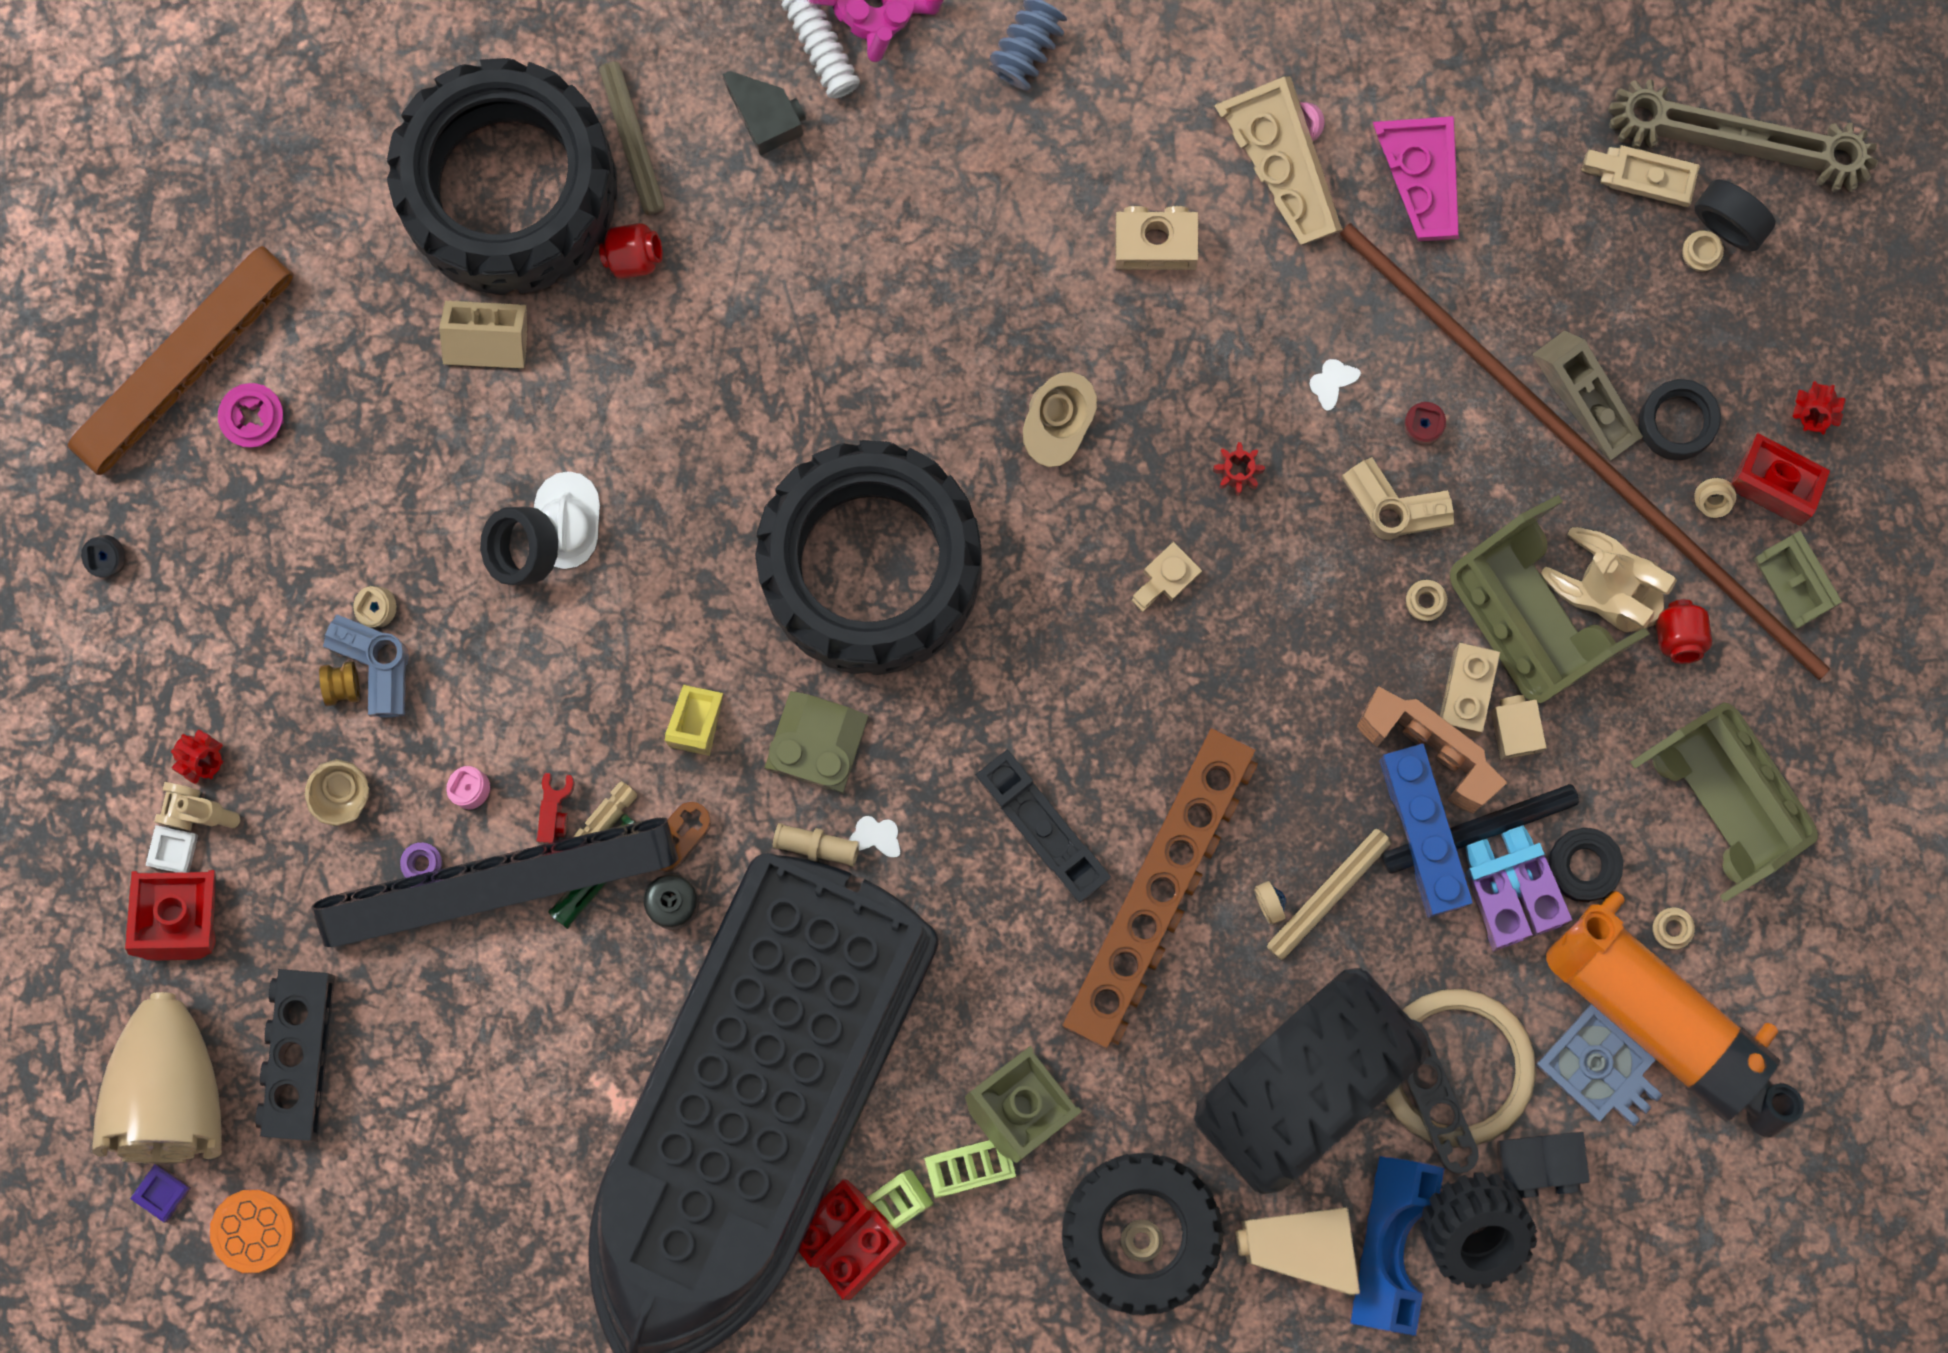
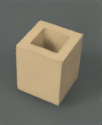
[1491,695,1546,760]

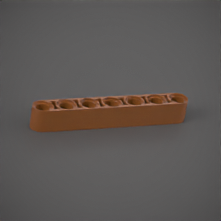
[67,246,294,476]

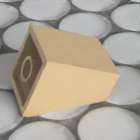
[1235,1208,1359,1294]

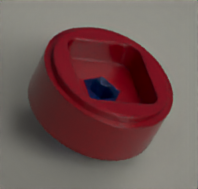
[1404,402,1446,445]

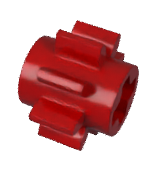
[1792,381,1846,435]
[1213,442,1265,496]
[171,729,224,784]

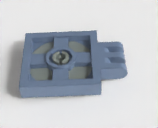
[1536,1004,1663,1127]

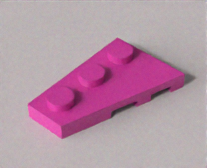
[1373,116,1459,242]

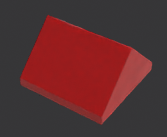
[1731,433,1830,527]

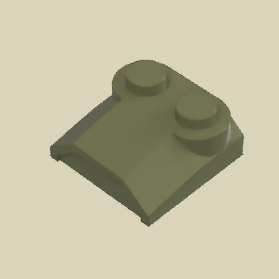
[764,691,869,794]
[965,1046,1082,1163]

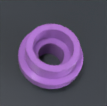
[400,843,442,877]

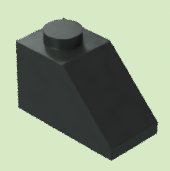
[722,71,806,156]

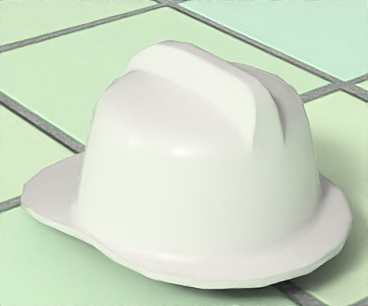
[534,472,600,569]

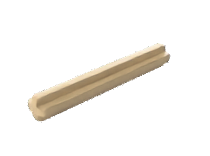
[1267,829,1391,960]

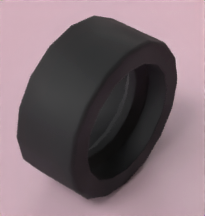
[1694,179,1776,252]
[1639,379,1721,461]
[480,507,558,585]

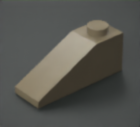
[1532,331,1643,461]

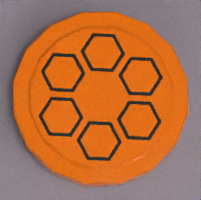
[210,1190,295,1273]

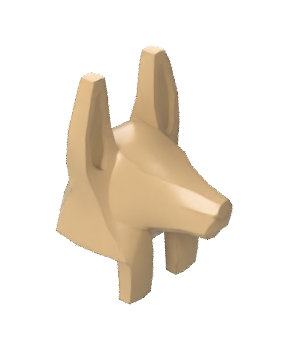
[1541,527,1677,632]

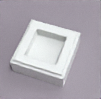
[146,825,198,873]

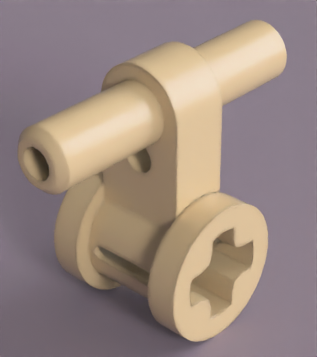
[154,782,240,831]

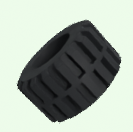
[1420,1172,1537,1289]

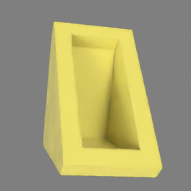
[665,685,723,756]

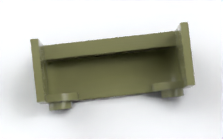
[1450,495,1649,703]
[1631,702,1818,903]

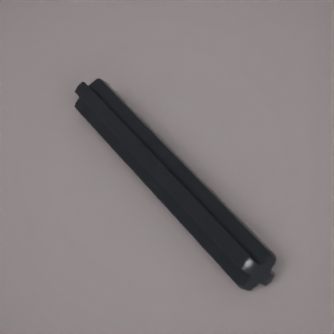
[1382,784,1580,874]

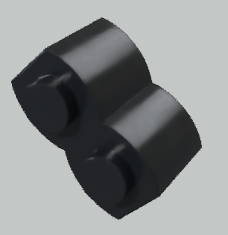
[1497,1132,1590,1198]

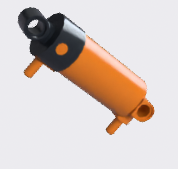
[1546,891,1804,1138]

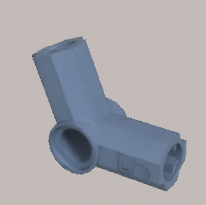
[323,614,409,718]

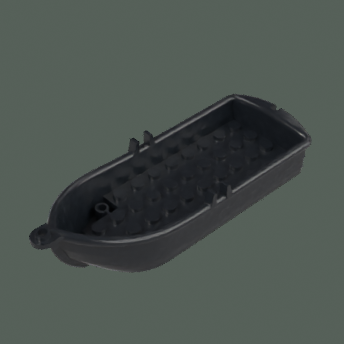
[588,853,939,1353]

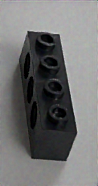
[255,969,335,1142]

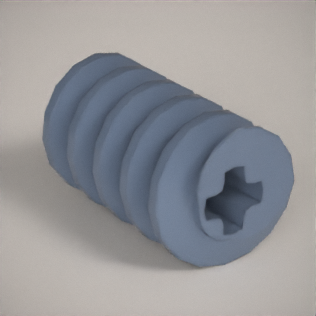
[990,0,1067,90]

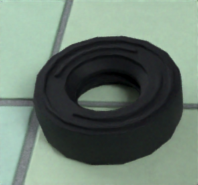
[1548,827,1624,902]

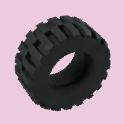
[1062,1153,1224,1316]

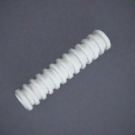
[782,0,860,98]

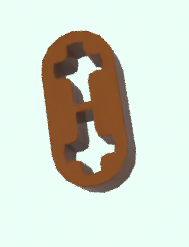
[659,802,711,872]

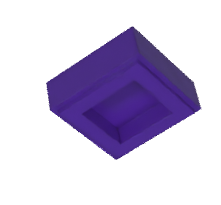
[130,1164,191,1223]

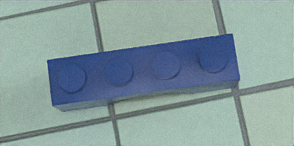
[1379,743,1473,918]
[1351,1156,1445,1336]

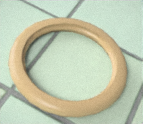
[1385,989,1536,1148]

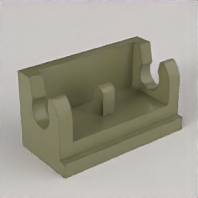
[1754,531,1842,630]

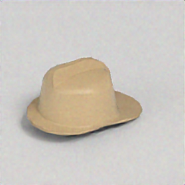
[1023,372,1097,467]

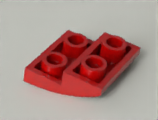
[798,1179,907,1300]

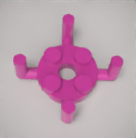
[807,0,944,62]

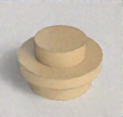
[1682,230,1724,272]

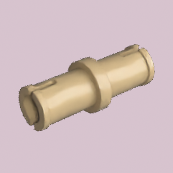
[773,823,860,867]

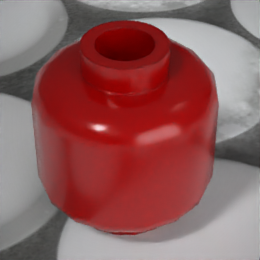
[599,223,663,279]
[1656,599,1713,664]

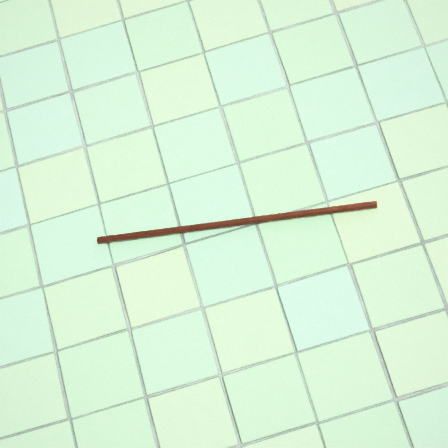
[1339,223,1831,680]

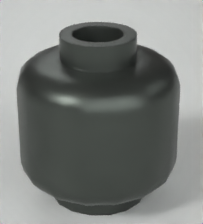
[643,874,699,930]

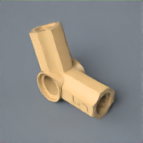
[1341,457,1454,540]

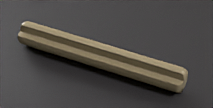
[599,61,665,215]

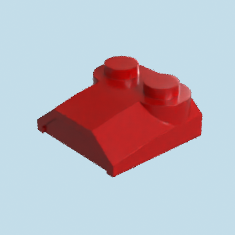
[125,870,216,961]

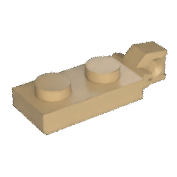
[1581,145,1700,207]

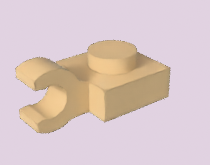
[1131,542,1202,612]

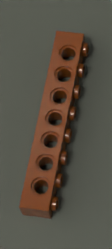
[1062,728,1258,1050]

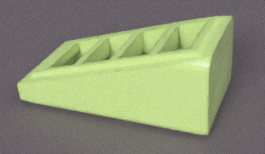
[924,1140,1016,1199]
[866,1170,933,1229]

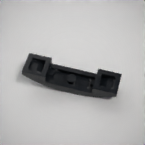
[975,749,1112,904]

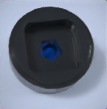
[81,535,125,578]

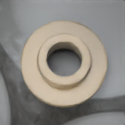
[1694,478,1736,518]
[1406,580,1447,621]
[1652,908,1695,950]
[1121,1220,1163,1262]

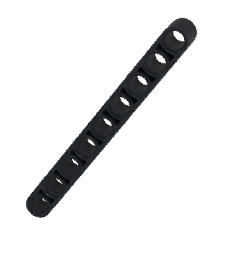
[311,817,679,947]

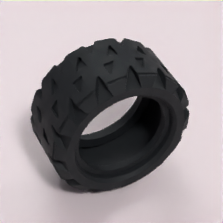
[387,58,617,295]
[755,440,982,675]
[1194,968,1428,1194]

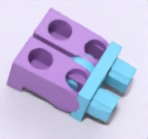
[1465,825,1572,952]

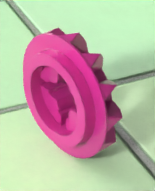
[218,383,284,448]

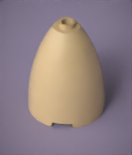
[92,992,222,1164]

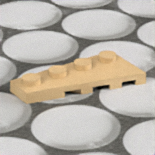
[1214,76,1342,245]

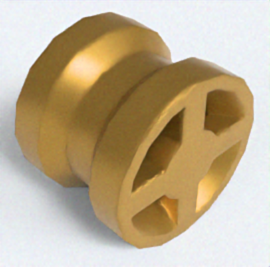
[319,661,360,706]

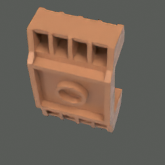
[1357,687,1507,814]

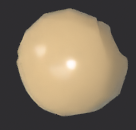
[305,759,369,826]

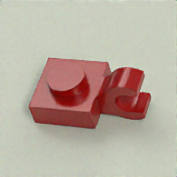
[536,773,575,845]

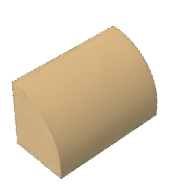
[439,301,527,368]

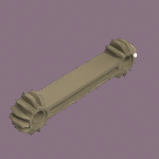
[1608,79,1878,192]

